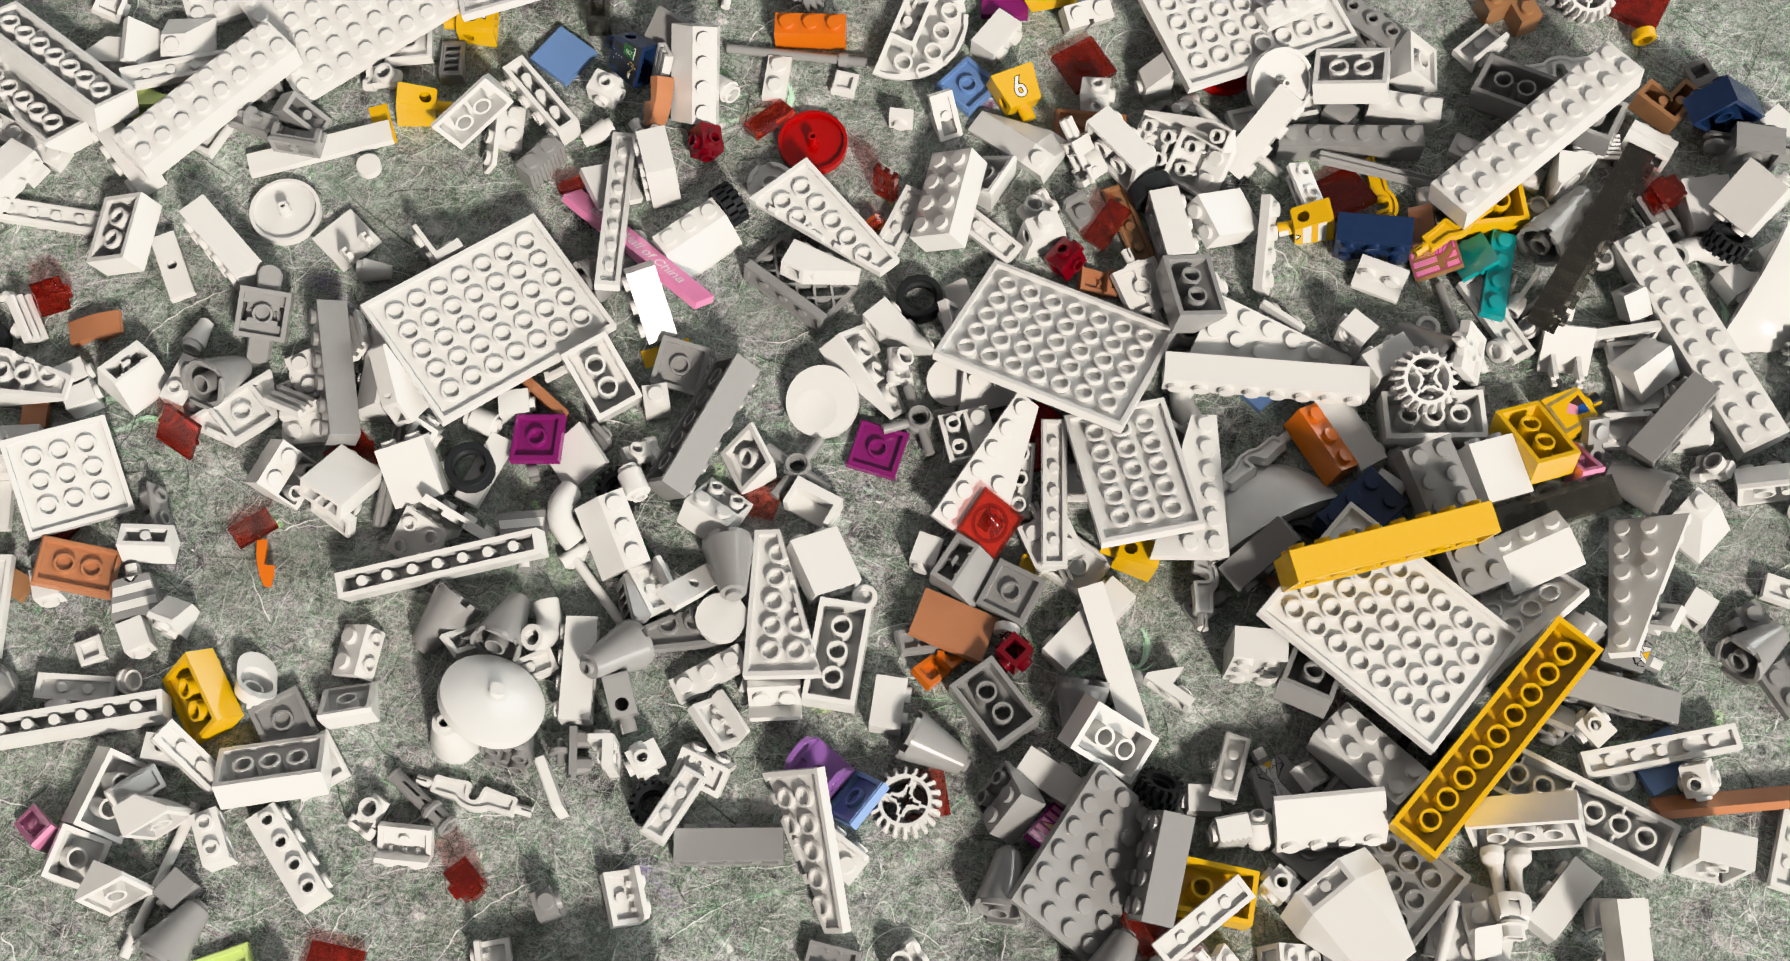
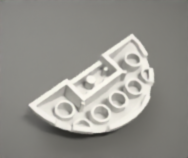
[872,0,968,81]
[1725,218,1790,353]
[1208,464,1337,565]

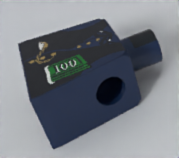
[604,31,658,88]

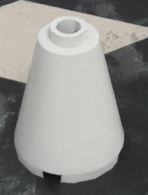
[430,711,481,765]

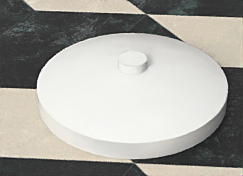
[437,654,545,749]

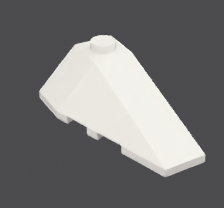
[968,111,1067,184]
[819,324,907,420]
[0,347,74,407]

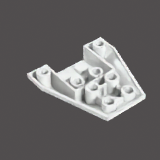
[1137,110,1236,216]
[1280,847,1416,961]

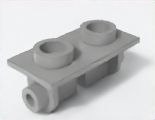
[139,482,171,525]

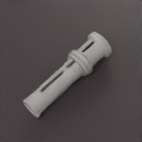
[387,768,458,836]

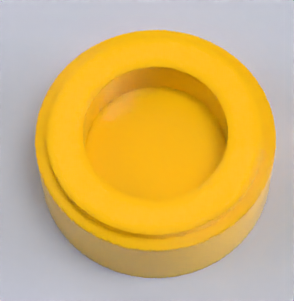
[1631,26,1657,46]

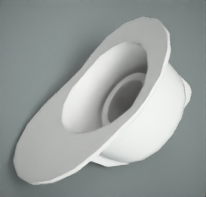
[234,651,278,710]

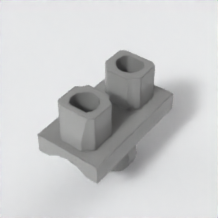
[228,106,279,141]
[548,726,592,779]

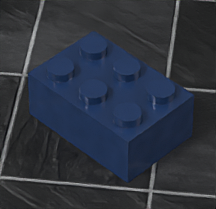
[1682,75,1766,132]
[1332,212,1414,265]
[1311,466,1409,536]

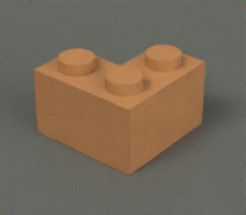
[1472,0,1543,38]
[1628,78,1698,135]

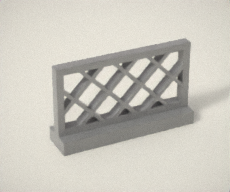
[743,234,858,334]

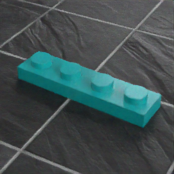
[1477,229,1516,322]

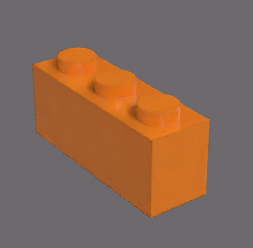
[774,12,847,50]
[1283,403,1359,487]

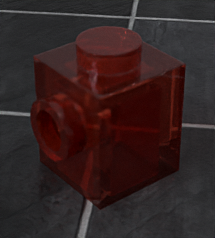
[1641,174,1688,216]
[443,856,489,903]

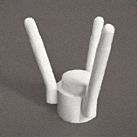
[1506,266,1556,319]

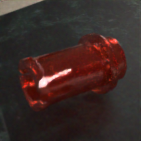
[556,174,585,197]

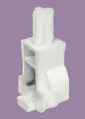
[1059,115,1108,188]

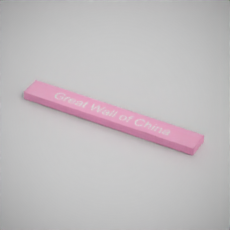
[562,189,714,309]

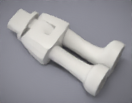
[1479,844,1532,942]

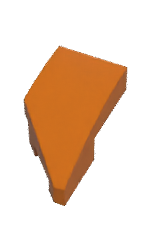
[256,538,275,588]
[910,650,966,692]

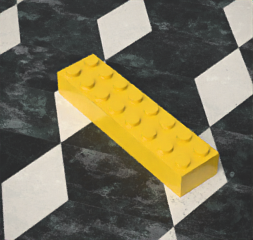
[1274,499,1501,593]

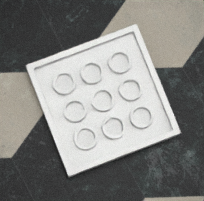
[0,415,135,541]

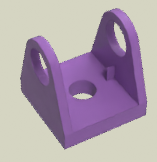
[783,736,856,802]

